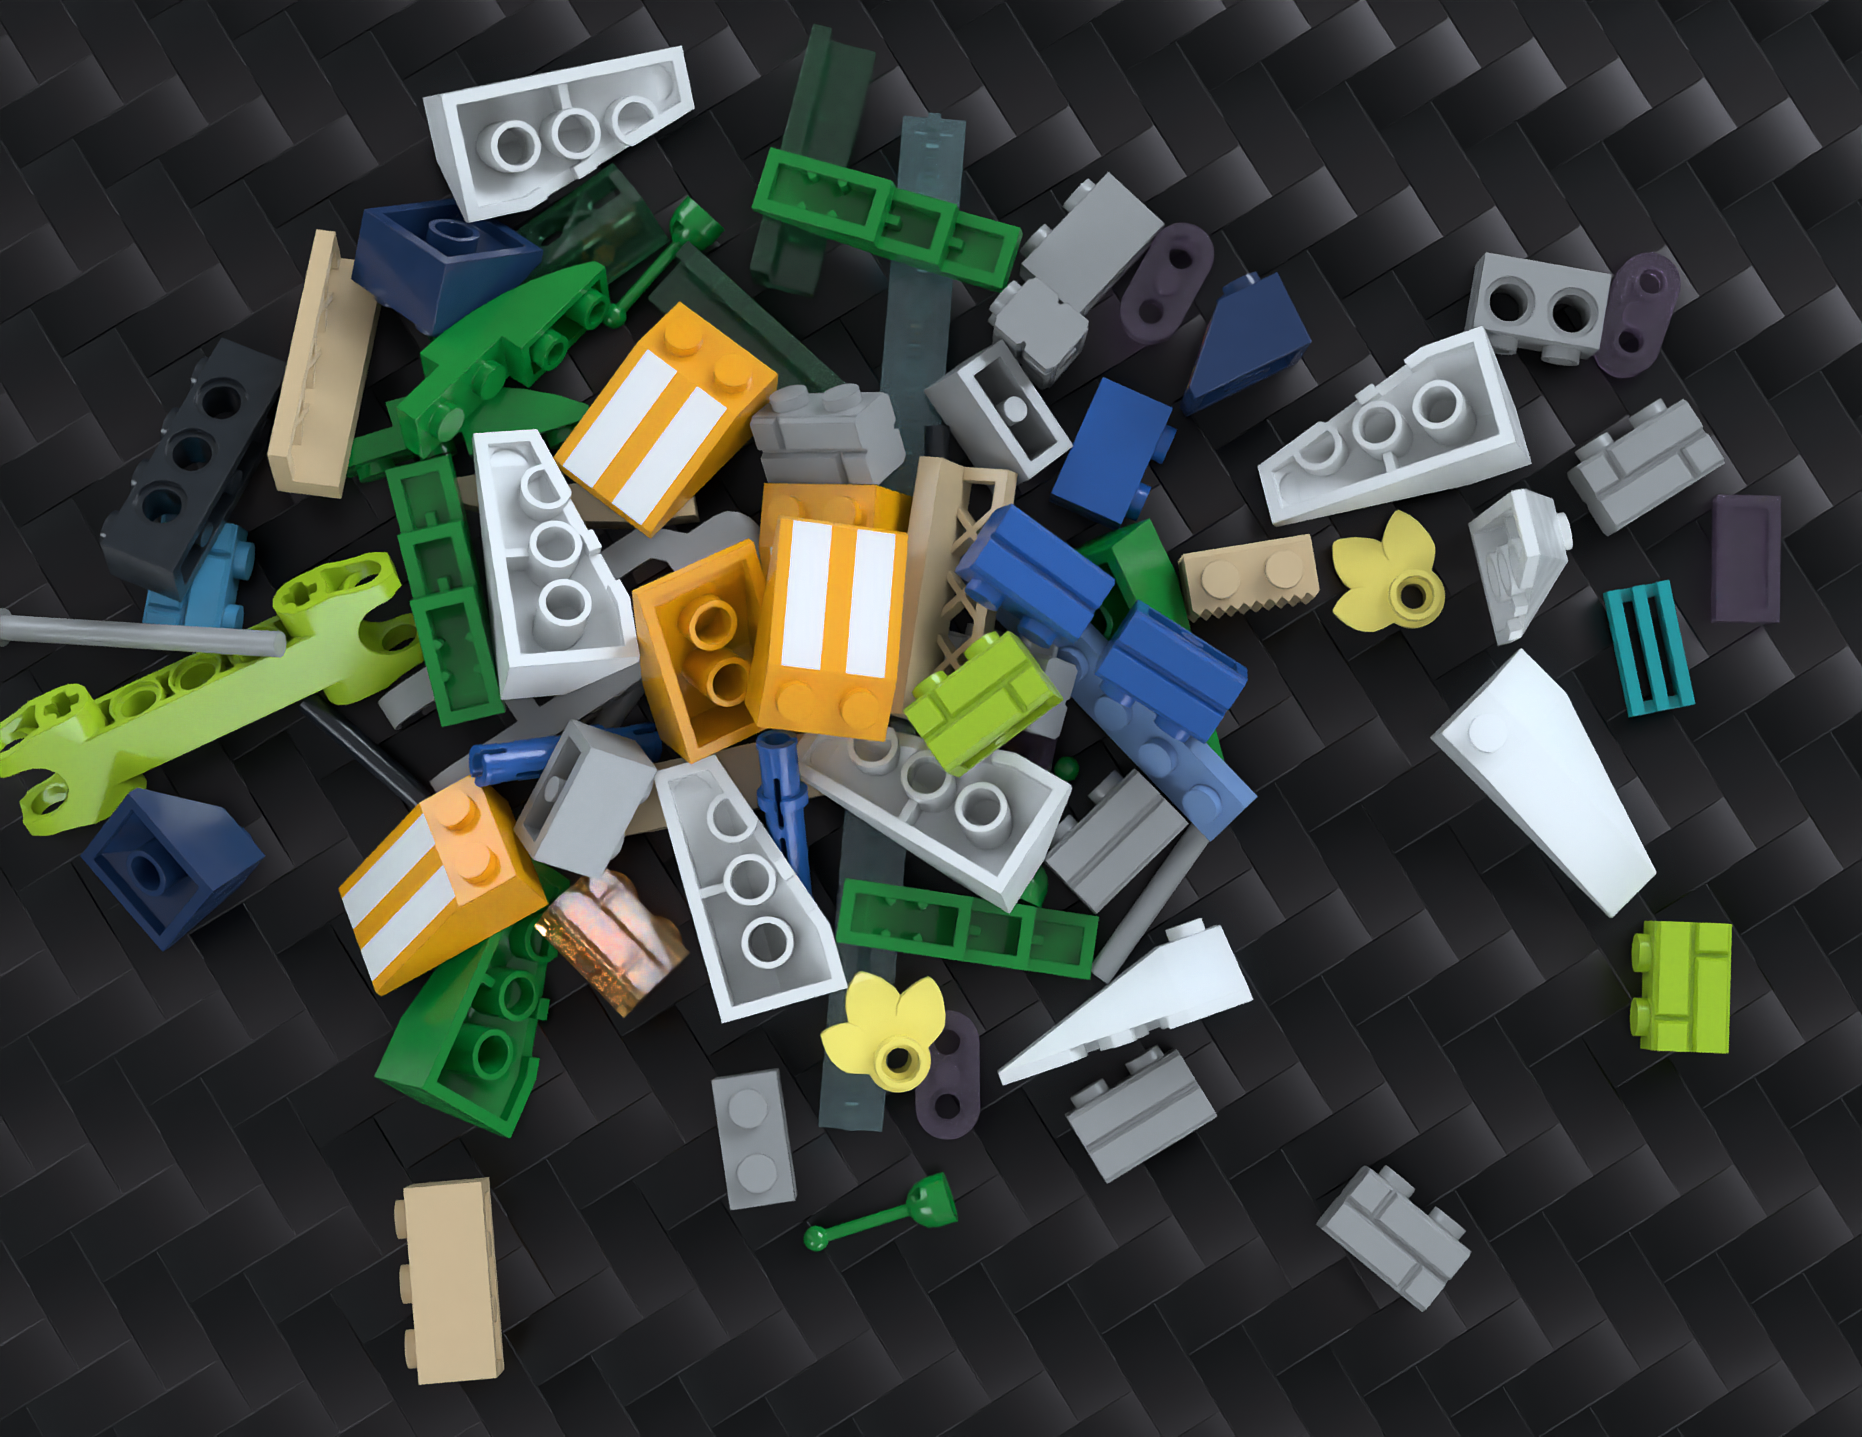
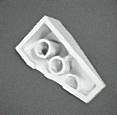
[423,46,695,223]
[1257,326,1532,527]
[472,429,640,700]
[1468,489,1573,646]
[1430,648,1657,918]
[797,727,1072,914]
[654,755,848,1023]
[997,918,1253,1085]

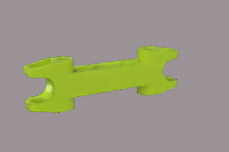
[0,552,424,836]

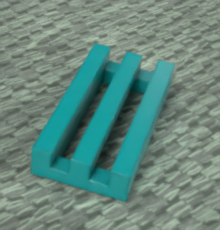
[1603,580,1695,717]

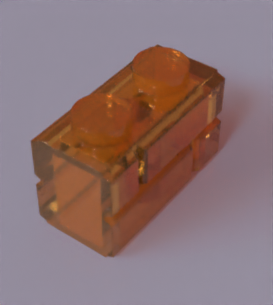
[534,868,690,1018]

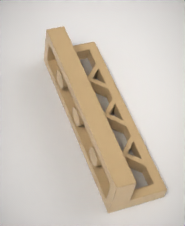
[267,229,381,499]
[890,456,1018,720]

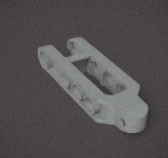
[378,511,761,793]

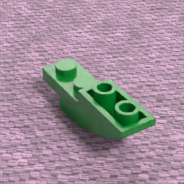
[396,261,611,459]
[346,387,590,483]

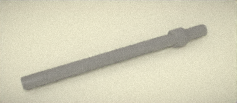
[0,608,286,658]

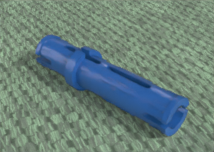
[469,722,662,787]
[756,729,815,901]

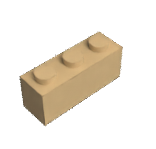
[394,1177,504,1385]

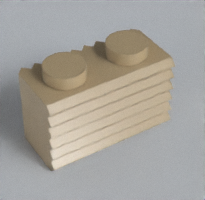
[1178,534,1320,623]

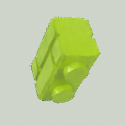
[903,631,1064,777]
[1630,921,1732,1053]

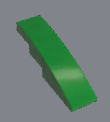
[751,147,1023,293]
[385,454,506,727]
[836,878,1099,980]

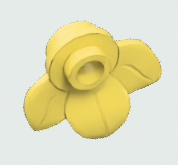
[1332,510,1445,632]
[820,971,946,1092]

